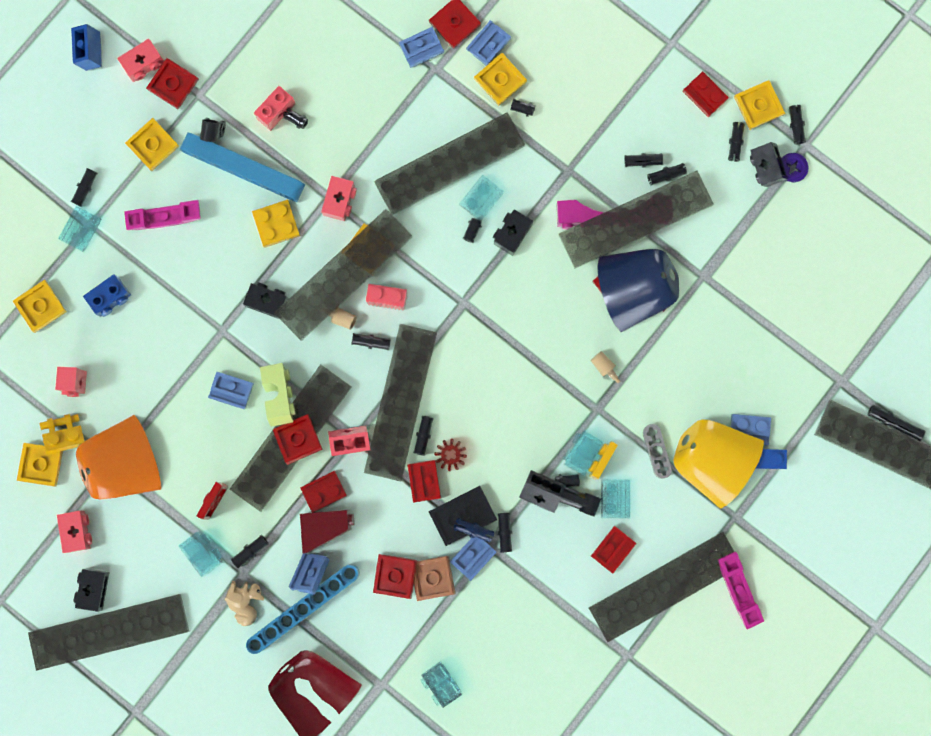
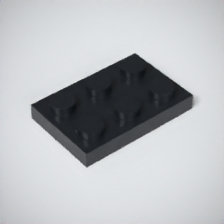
[428,486,497,546]

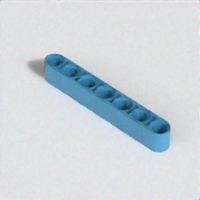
[179,132,305,202]
[246,564,360,654]

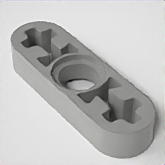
[643,424,672,479]

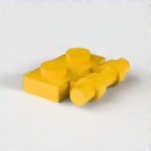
[39,414,85,454]

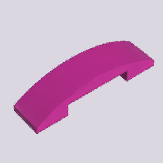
[124,200,201,230]
[718,551,765,630]

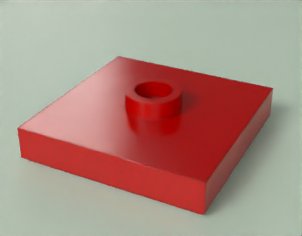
[429,0,481,49]
[146,58,199,110]
[272,414,323,465]
[196,482,228,520]
[373,554,417,599]

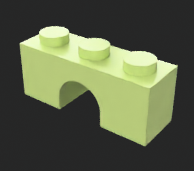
[260,363,296,427]

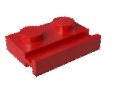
[682,71,729,118]
[407,460,441,503]
[300,471,347,513]
[590,526,637,574]

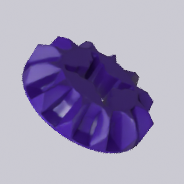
[781,153,809,183]

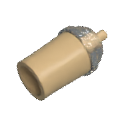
[321,305,357,330]
[590,351,621,383]

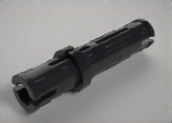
[867,405,926,441]

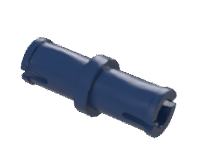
[454,518,494,543]

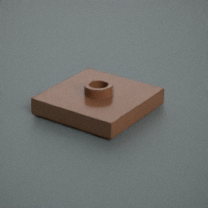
[414,556,456,601]

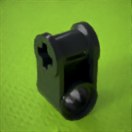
[200,117,226,142]

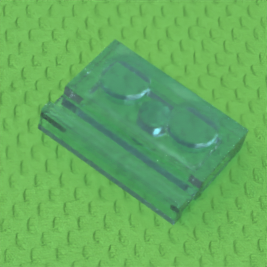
[459,174,504,221]
[58,206,102,252]
[601,479,630,518]

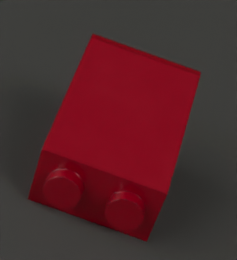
[300,510,355,553]

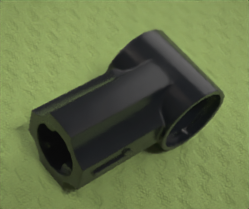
[560,487,601,517]

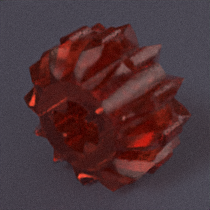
[434,439,467,472]

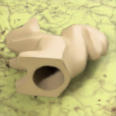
[224,581,264,626]

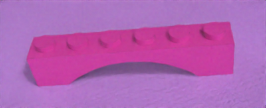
[556,195,673,230]

